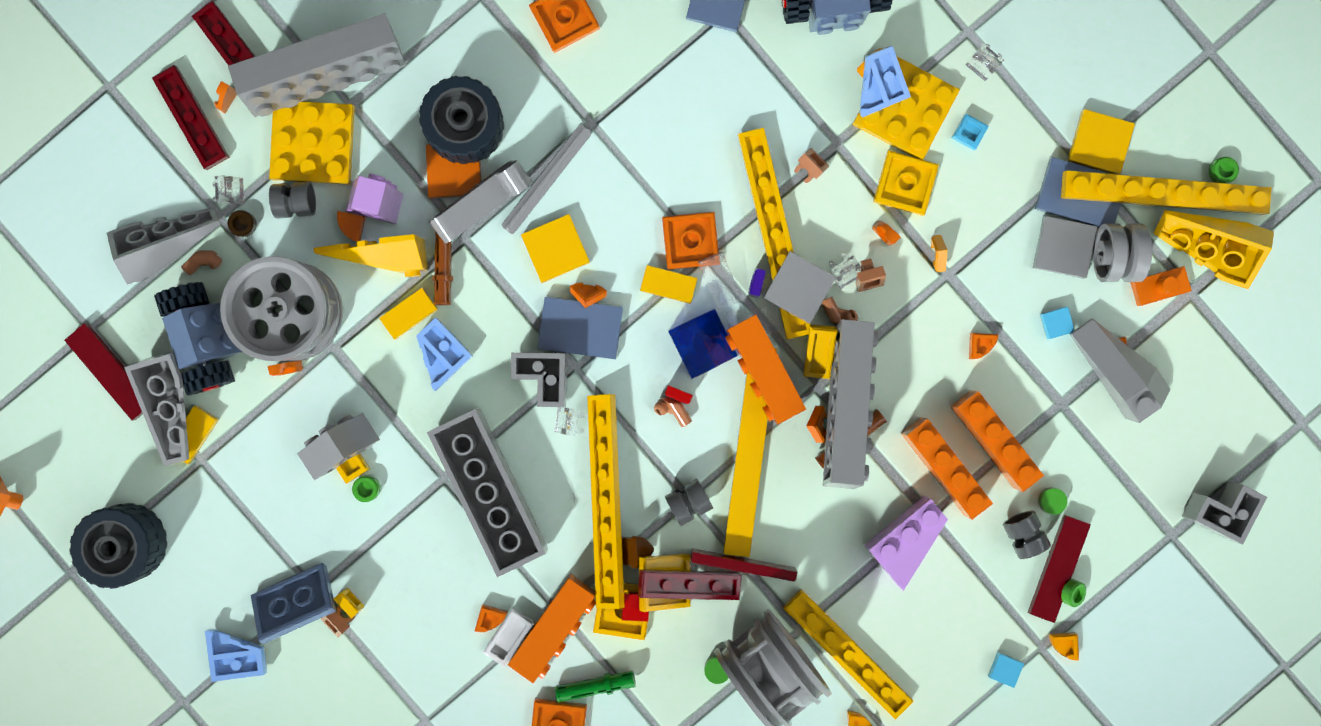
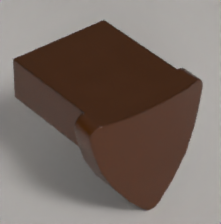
[621,536,654,569]

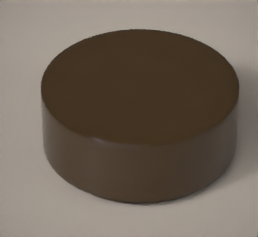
[227,210,257,237]

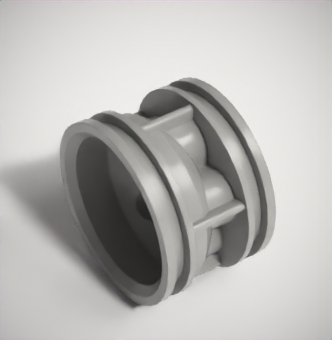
[220,256,343,361]
[714,609,832,726]

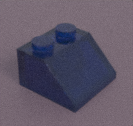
[668,309,738,379]

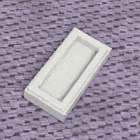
[483,607,535,667]

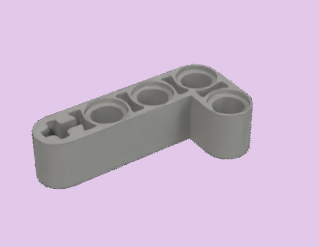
[429,160,533,244]

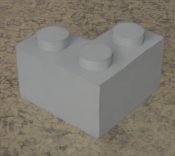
[511,352,567,407]
[297,413,380,481]
[1182,482,1267,545]

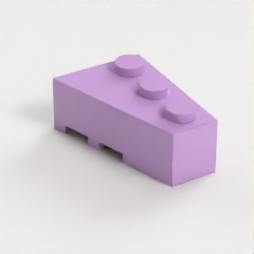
[346,173,404,224]
[864,496,948,591]

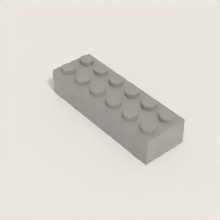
[228,13,406,117]
[822,319,878,489]
[427,408,548,577]

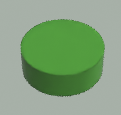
[1209,157,1239,184]
[352,475,380,502]
[1038,487,1068,515]
[1061,579,1086,607]
[704,656,728,684]

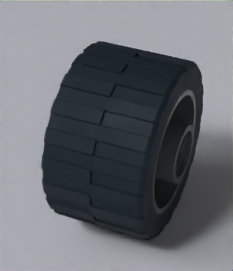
[419,76,504,164]
[69,503,168,589]

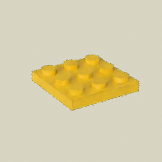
[852,56,960,160]
[269,102,355,185]

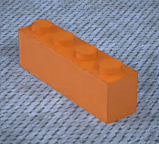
[725,315,807,424]
[950,390,1044,492]
[901,417,993,520]
[507,574,596,683]

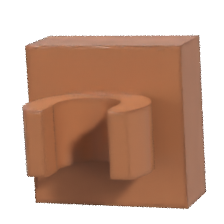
[794,148,830,183]
[856,258,886,292]
[321,606,355,638]

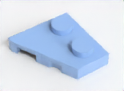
[859,45,911,117]
[416,318,473,391]
[205,629,267,682]

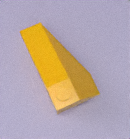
[1153,210,1274,289]
[313,234,428,277]

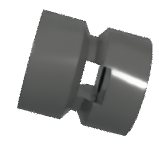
[269,181,316,219]
[665,478,713,526]
[1003,510,1051,559]

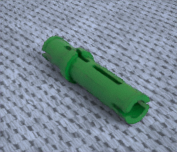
[555,670,636,703]

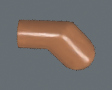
[181,250,222,276]
[821,297,858,325]
[654,397,692,427]

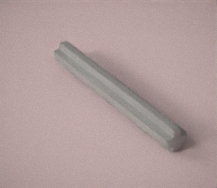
[501,124,592,234]

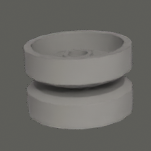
[1093,223,1152,282]

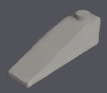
[107,207,221,285]
[1070,319,1171,423]
[124,353,189,466]

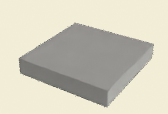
[1033,216,1097,279]
[763,251,836,324]

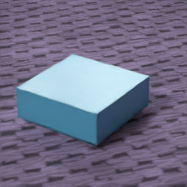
[951,114,989,151]
[1040,307,1075,339]
[988,652,1024,688]

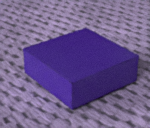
[748,268,766,298]

